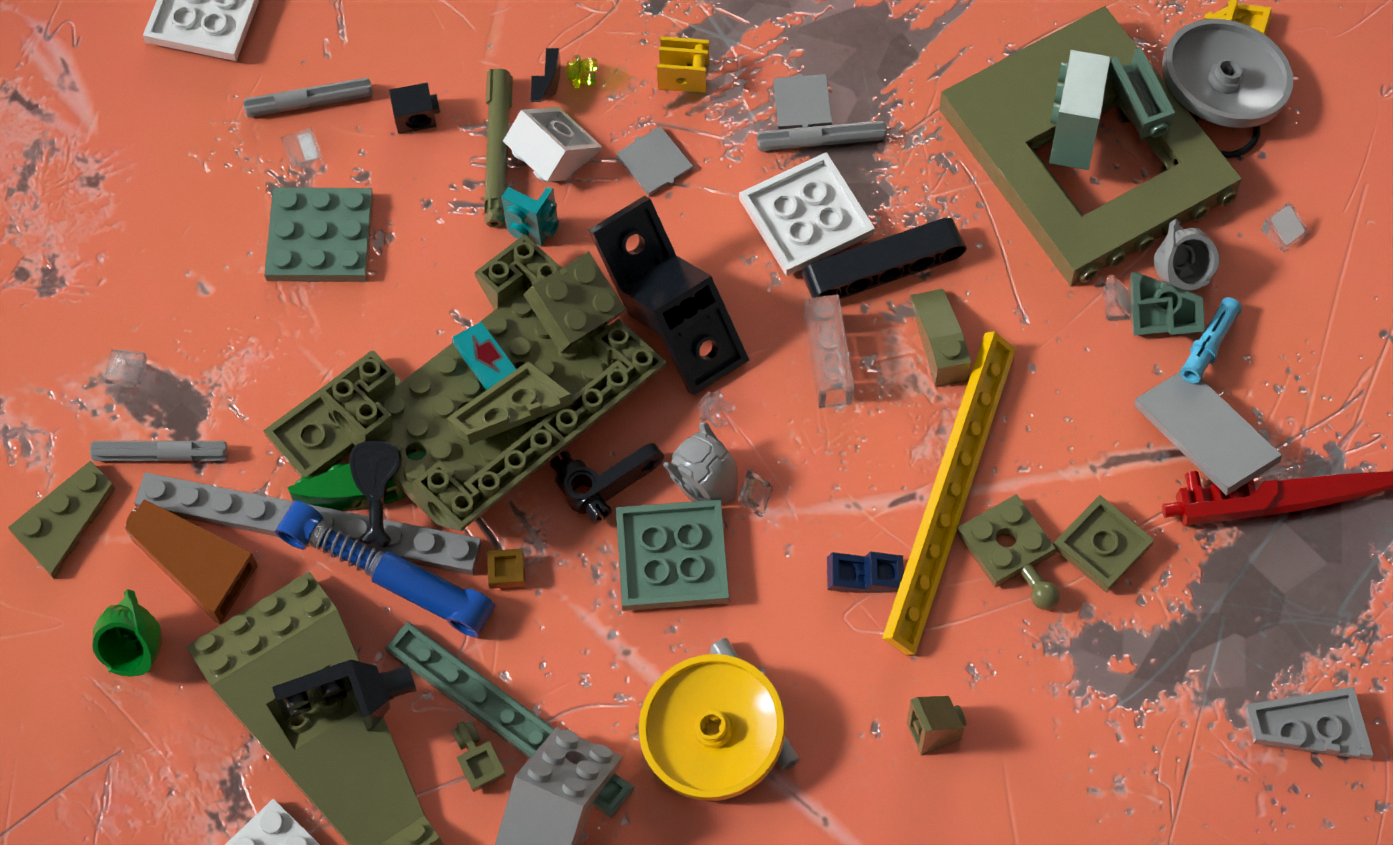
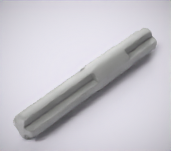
[243,77,372,117]
[757,121,887,151]
[90,441,228,461]

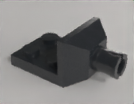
[272,660,416,731]

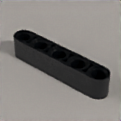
[801,218,967,305]

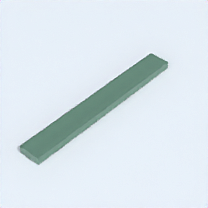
[385,621,634,819]

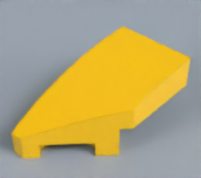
[1204,0,1272,35]

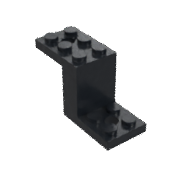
[588,196,749,396]

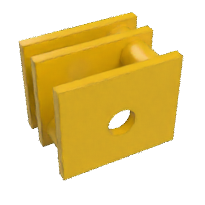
[657,36,710,93]

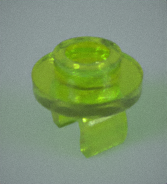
[566,55,598,88]

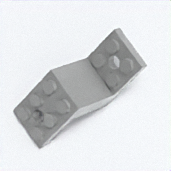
[495,727,623,845]

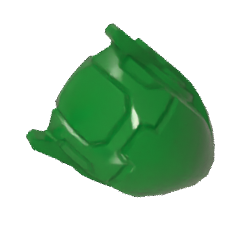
[92,589,162,677]

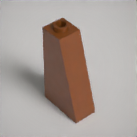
[125,499,258,625]

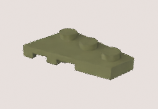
[446,361,574,445]
[8,461,115,579]

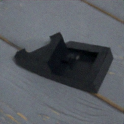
[531,48,561,102]

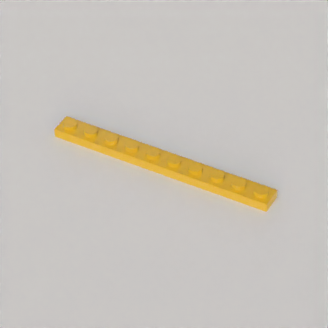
[882,331,1016,655]

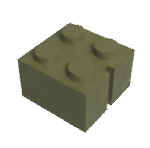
[523,251,626,352]

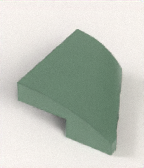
[1130,272,1205,335]

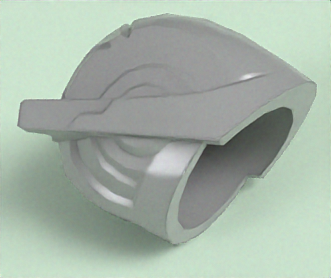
[1154,219,1219,290]
[663,422,738,505]

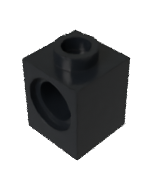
[389,82,440,134]

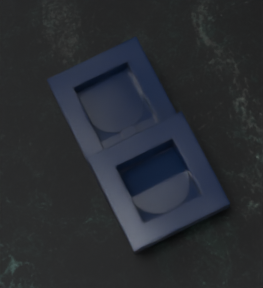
[827,551,904,593]

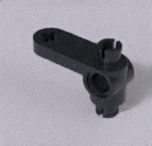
[550,443,664,523]

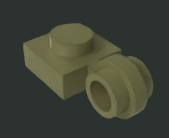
[451,721,506,792]

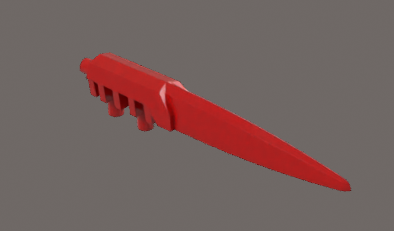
[1162,471,1393,526]

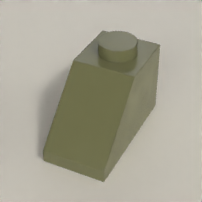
[907,696,966,755]

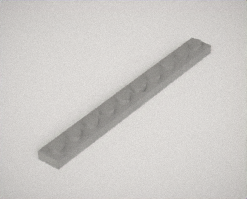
[134,472,482,575]

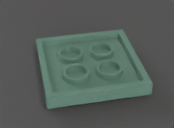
[264,188,373,282]
[616,499,729,611]

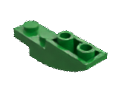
[287,449,426,511]

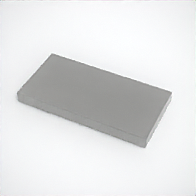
[1134,372,1282,496]

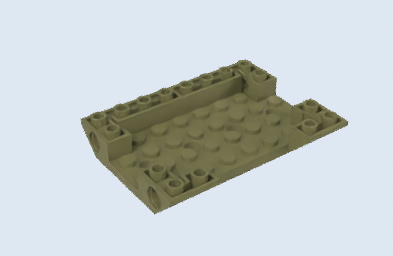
[318,234,667,531]

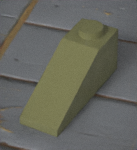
[910,289,971,387]

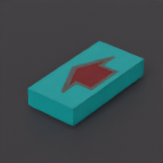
[452,321,516,390]

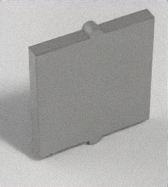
[773,73,832,130]
[616,126,693,196]

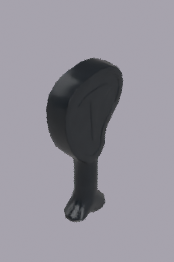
[350,440,402,548]

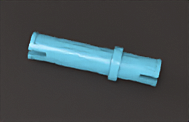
[1180,297,1242,384]

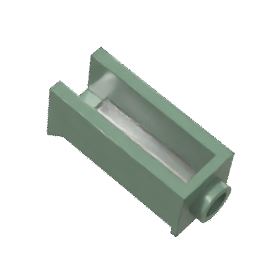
[1107,48,1175,140]

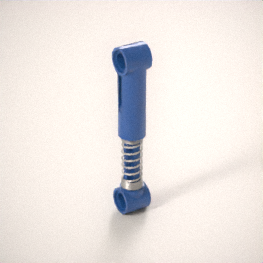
[275,500,495,638]

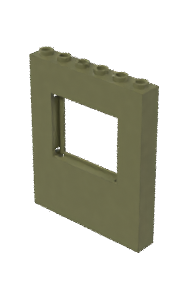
[939,6,1242,286]

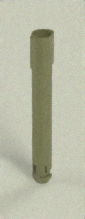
[484,68,513,228]

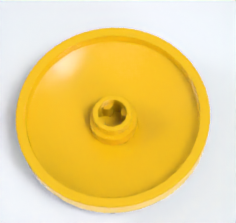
[639,654,786,801]

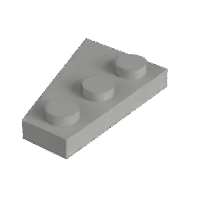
[1244,687,1374,760]

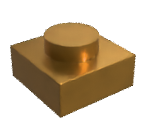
[487,548,525,589]

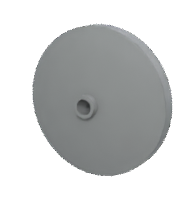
[1162,19,1293,128]

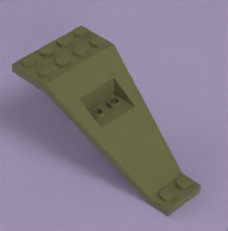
[186,571,444,845]

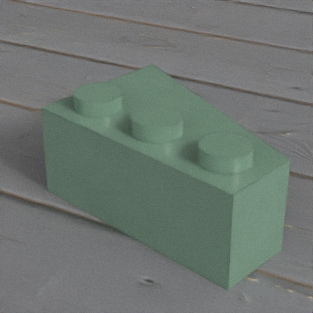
[1049,50,1110,170]

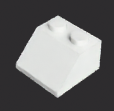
[503,107,603,182]

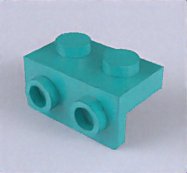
[501,186,559,247]

